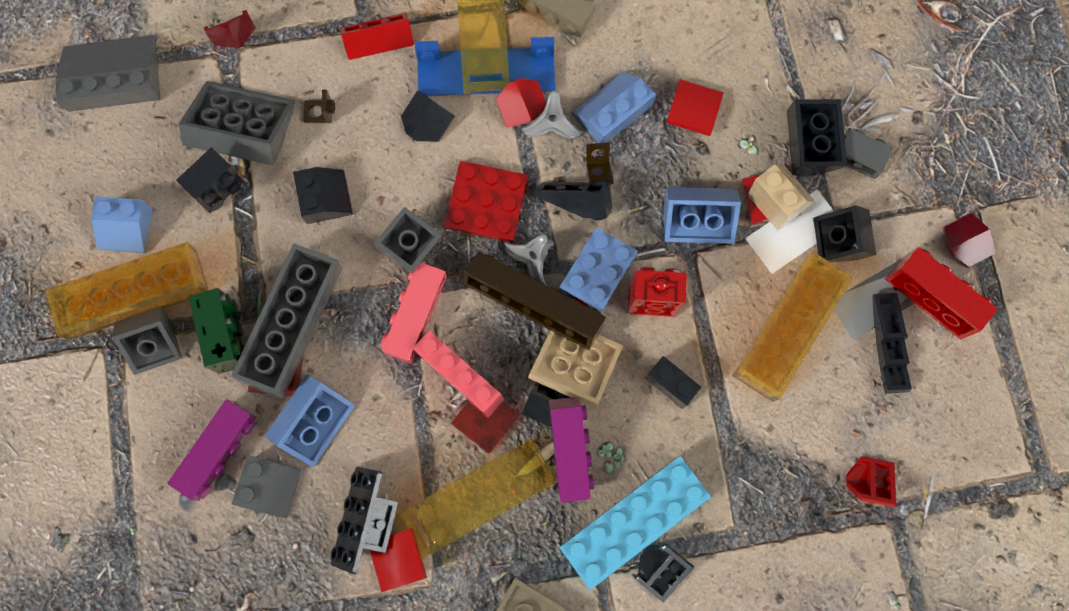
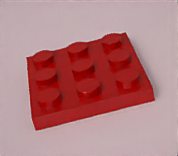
[444,161,528,243]

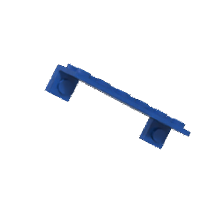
[415,37,555,96]

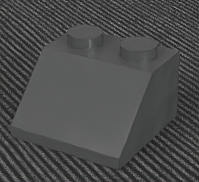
[374,207,443,273]
[112,306,182,375]
[232,455,302,518]

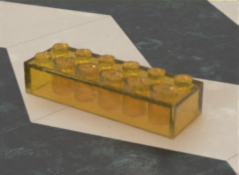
[45,242,209,340]
[732,251,853,402]

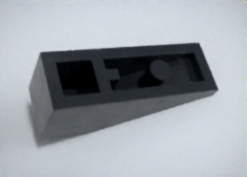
[535,182,613,220]

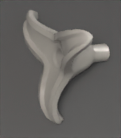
[522,90,583,139]
[505,235,554,286]

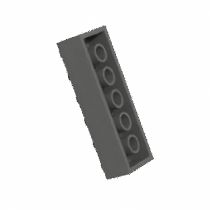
[231,243,342,400]

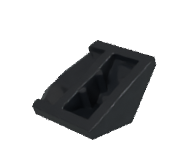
[401,90,455,142]
[637,544,694,603]

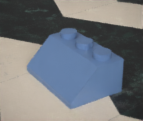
[572,71,656,143]
[664,187,741,244]
[265,374,355,468]

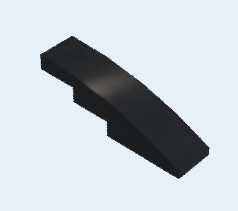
[872,293,912,394]

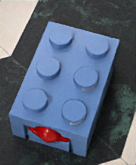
[559,227,638,314]

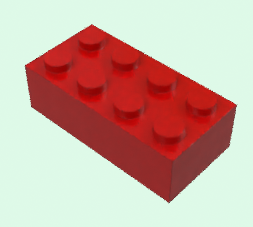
[885,247,998,340]

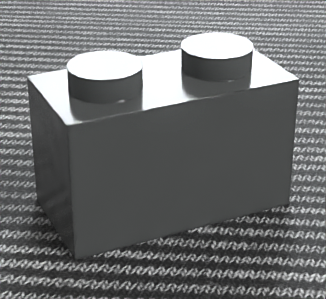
[844,128,893,179]

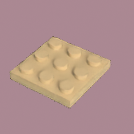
[528,330,623,409]

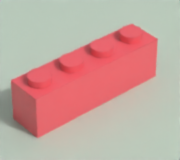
[380,262,447,364]
[413,331,504,418]

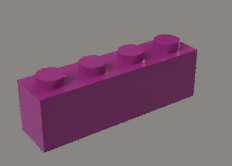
[549,397,594,503]
[167,399,257,501]

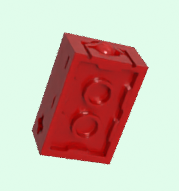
[628,267,687,317]

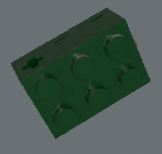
[189,288,245,374]

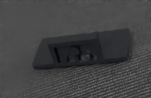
[330,466,398,574]

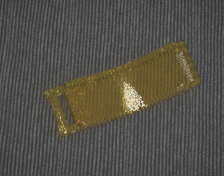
[457,0,510,95]
[397,440,557,559]

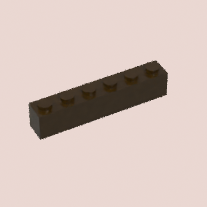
[463,251,606,350]

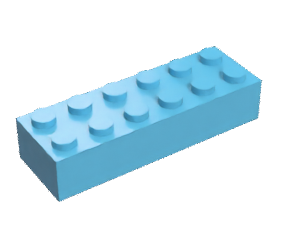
[559,456,711,590]

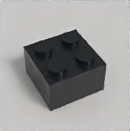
[176,147,244,213]

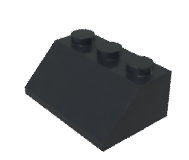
[787,99,847,176]

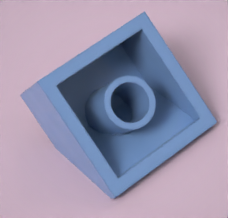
[91,196,153,253]

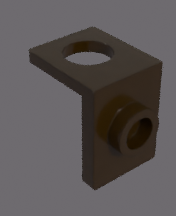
[303,89,335,123]
[586,142,614,185]

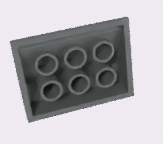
[55,35,161,112]
[179,81,295,165]

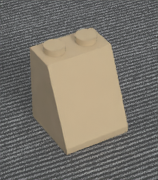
[748,164,816,231]

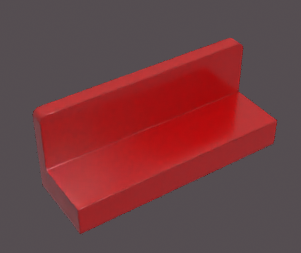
[340,12,414,60]

